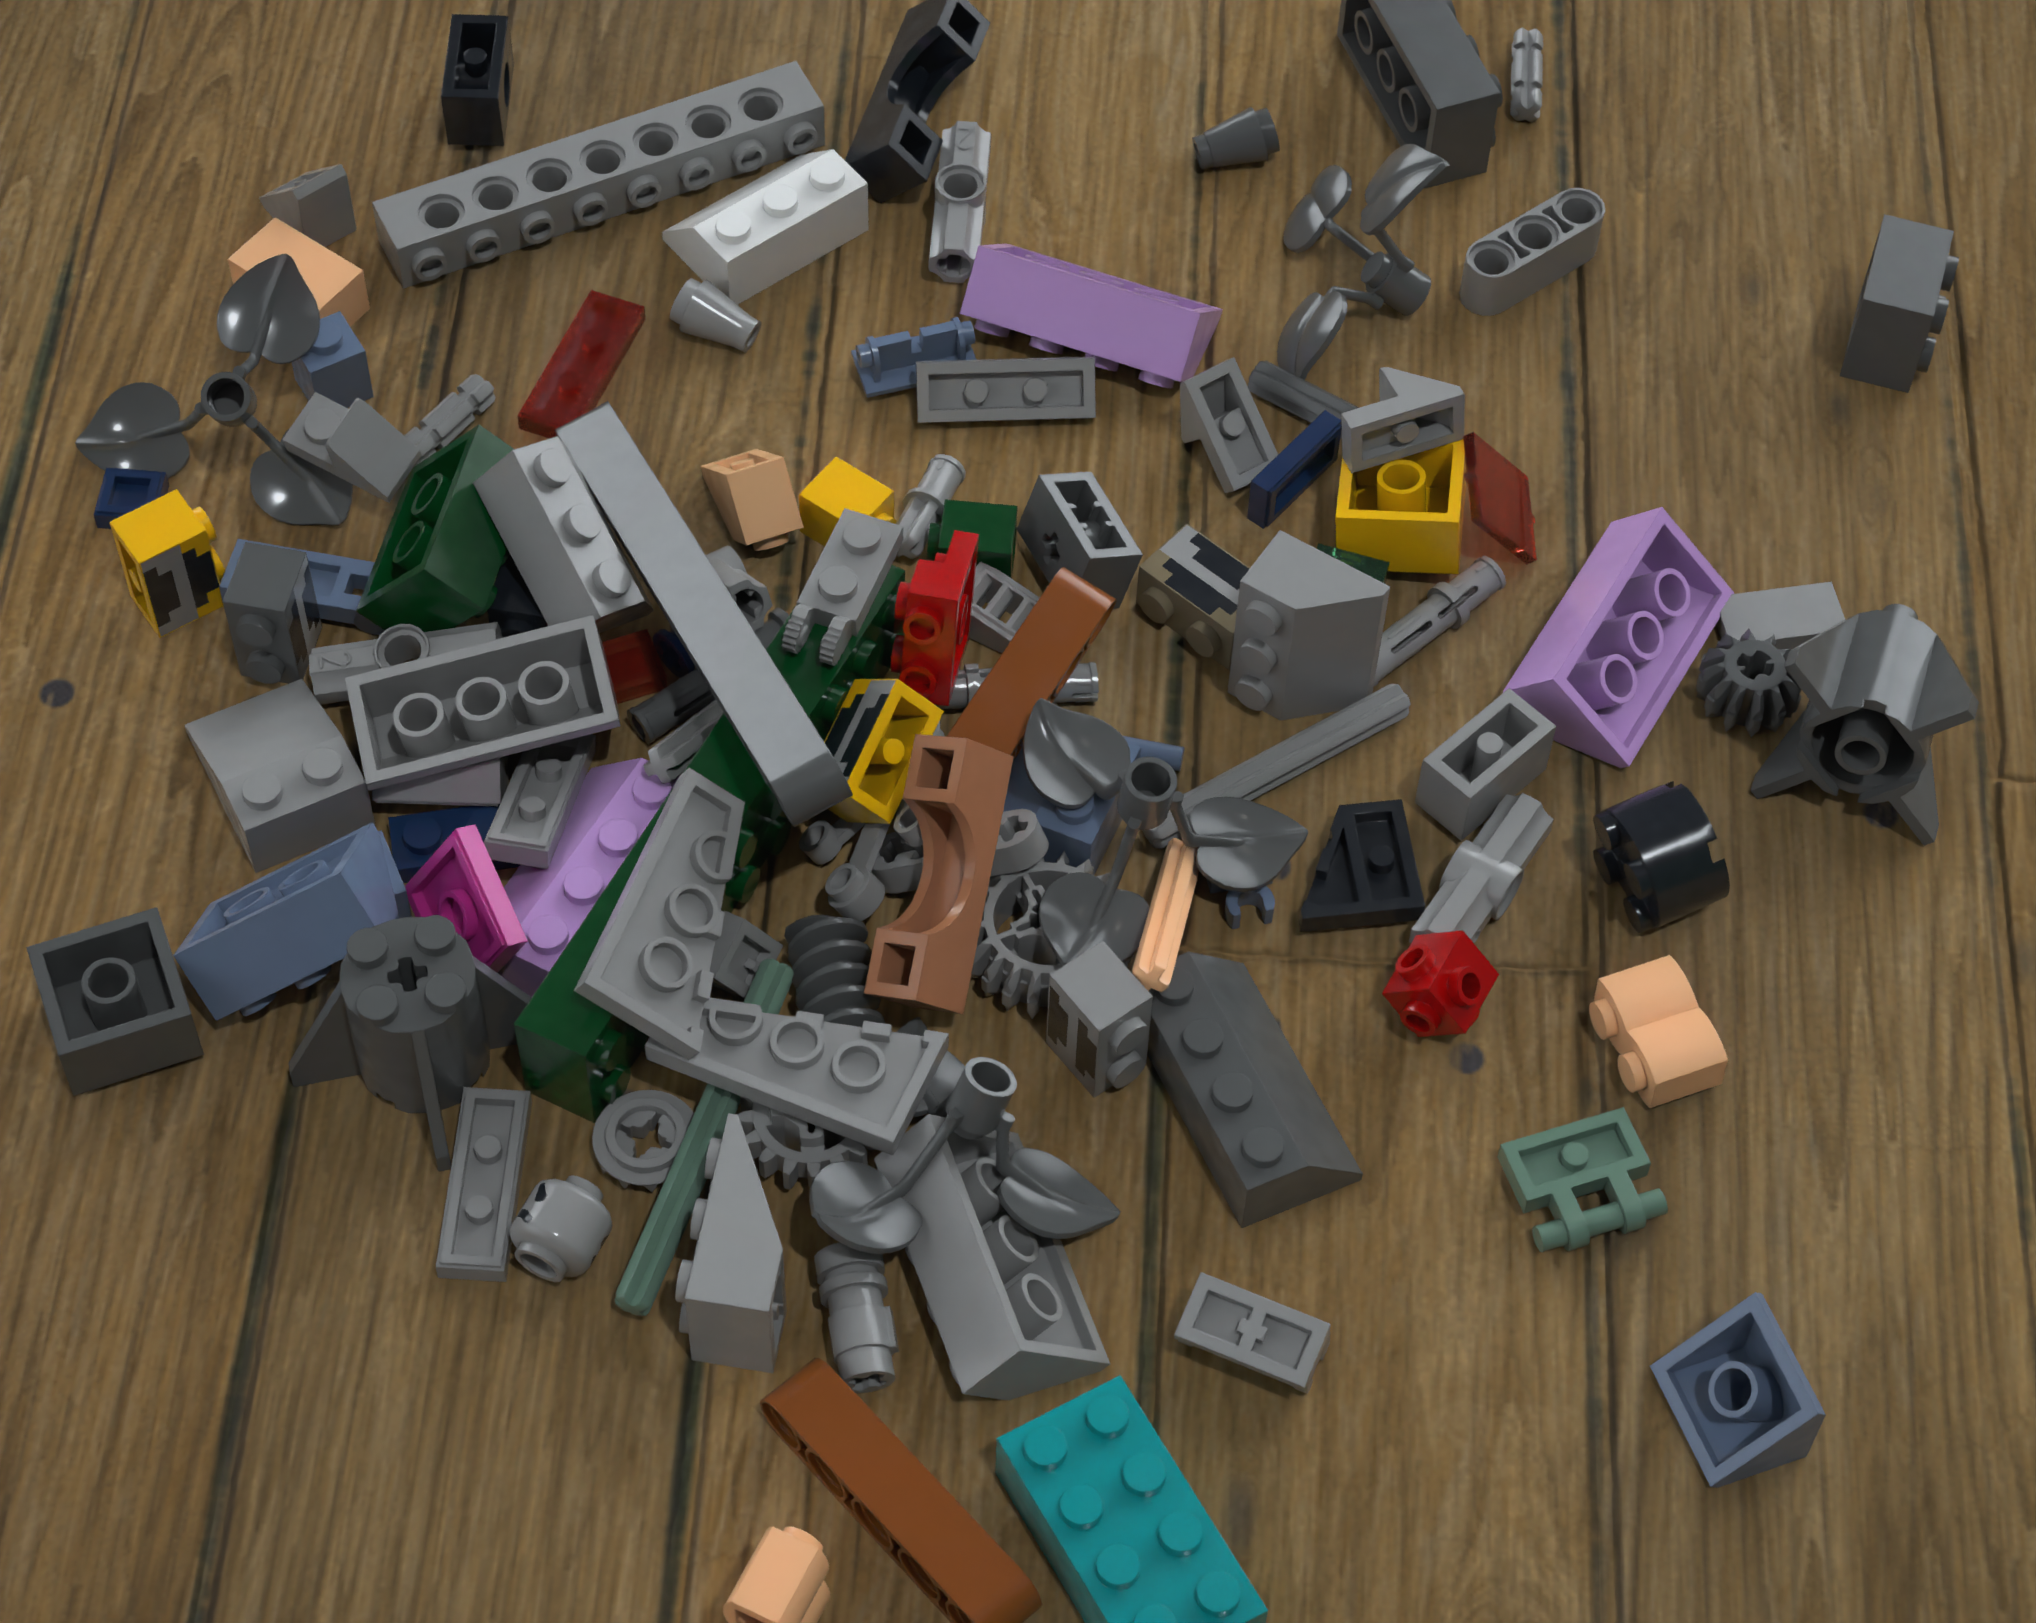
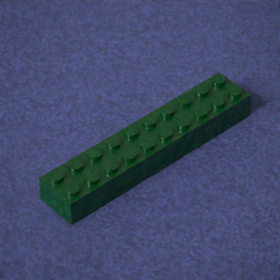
[514,565,905,1123]

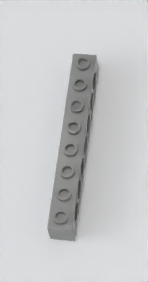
[372,61,825,289]

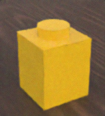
[799,457,896,547]

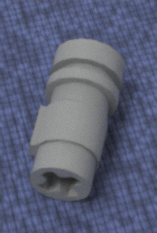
[814,1242,899,1393]

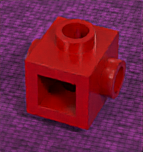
[1381,930,1499,1037]

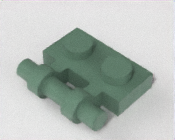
[1497,1107,1668,1252]

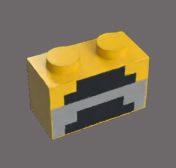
[110,489,225,638]
[824,679,944,824]

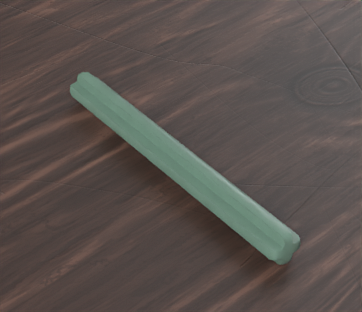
[615,958,794,1316]

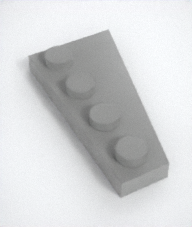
[574,768,745,1060]
[645,998,949,1155]

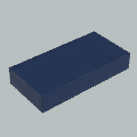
[1247,410,1342,529]

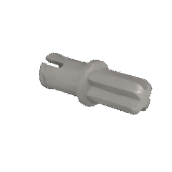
[896,454,966,559]

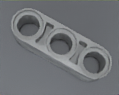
[1459,188,1605,316]

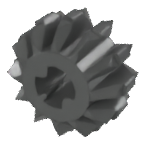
[1696,629,1802,738]

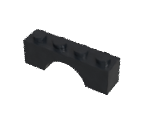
[845,0,990,204]

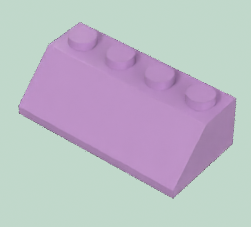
[960,244,1223,388]
[1503,507,1735,768]
[498,758,680,997]

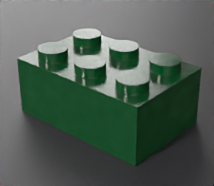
[356,425,514,632]

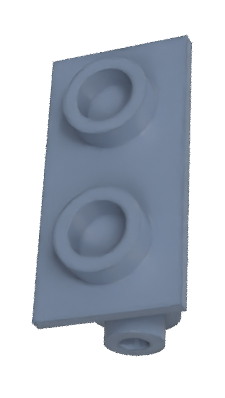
[851,317,977,398]

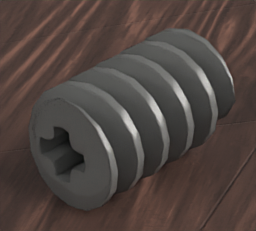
[784,915,885,1027]

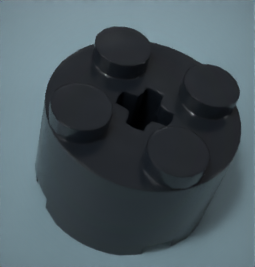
[1593,781,1730,933]

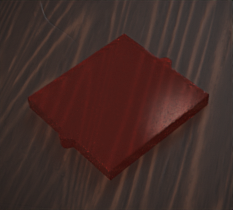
[1463,432,1537,565]

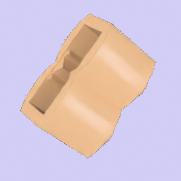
[1589,955,1728,1108]
[723,1526,831,1623]

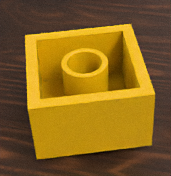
[1335,436,1466,574]

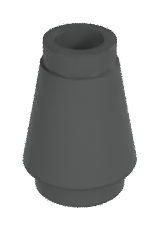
[1192,107,1280,170]

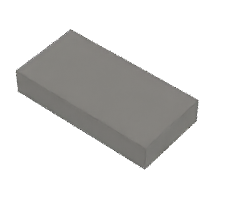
[1714,581,1845,650]

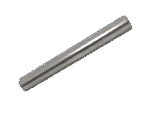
[1142,684,1411,849]

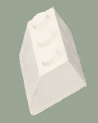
[662,149,869,305]

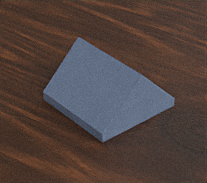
[1650,1292,1826,1488]

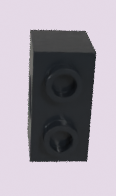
[441,14,514,146]

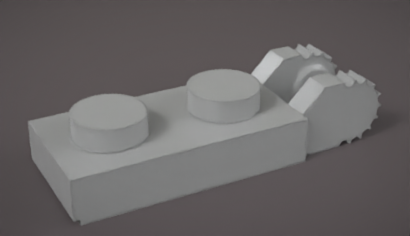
[782,508,903,666]

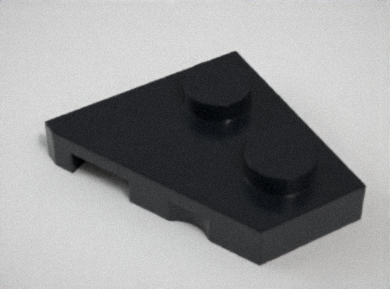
[1299,799,1425,932]

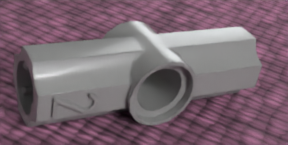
[928,121,992,283]
[309,622,502,705]
[1409,793,1554,943]

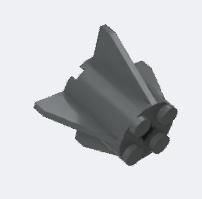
[1750,604,1979,845]
[288,915,532,1172]

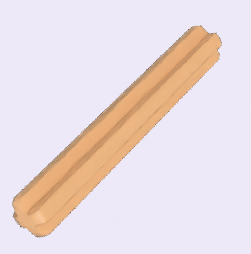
[1132,838,1199,992]

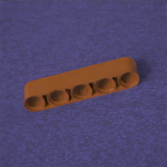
[946,567,1117,762]
[760,1358,1042,1623]

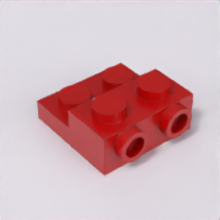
[891,530,979,706]

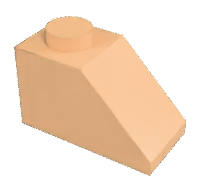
[700,449,803,551]

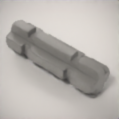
[1510,27,1543,122]
[404,374,495,466]

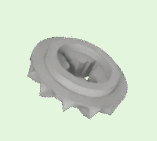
[592,1090,694,1192]

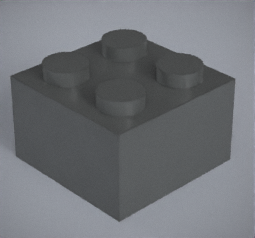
[1840,214,1959,393]
[26,907,204,1096]

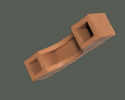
[864,734,1014,1014]

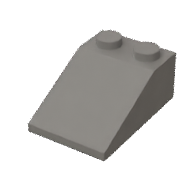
[184,679,375,873]

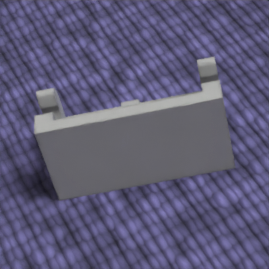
[1174,1272,1331,1394]

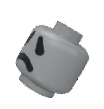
[510,1175,612,1282]

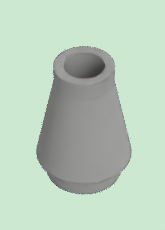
[670,278,761,353]

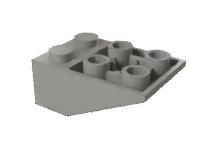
[675,1113,787,1373]

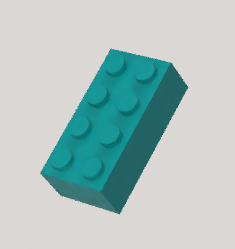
[995,1375,1268,1623]

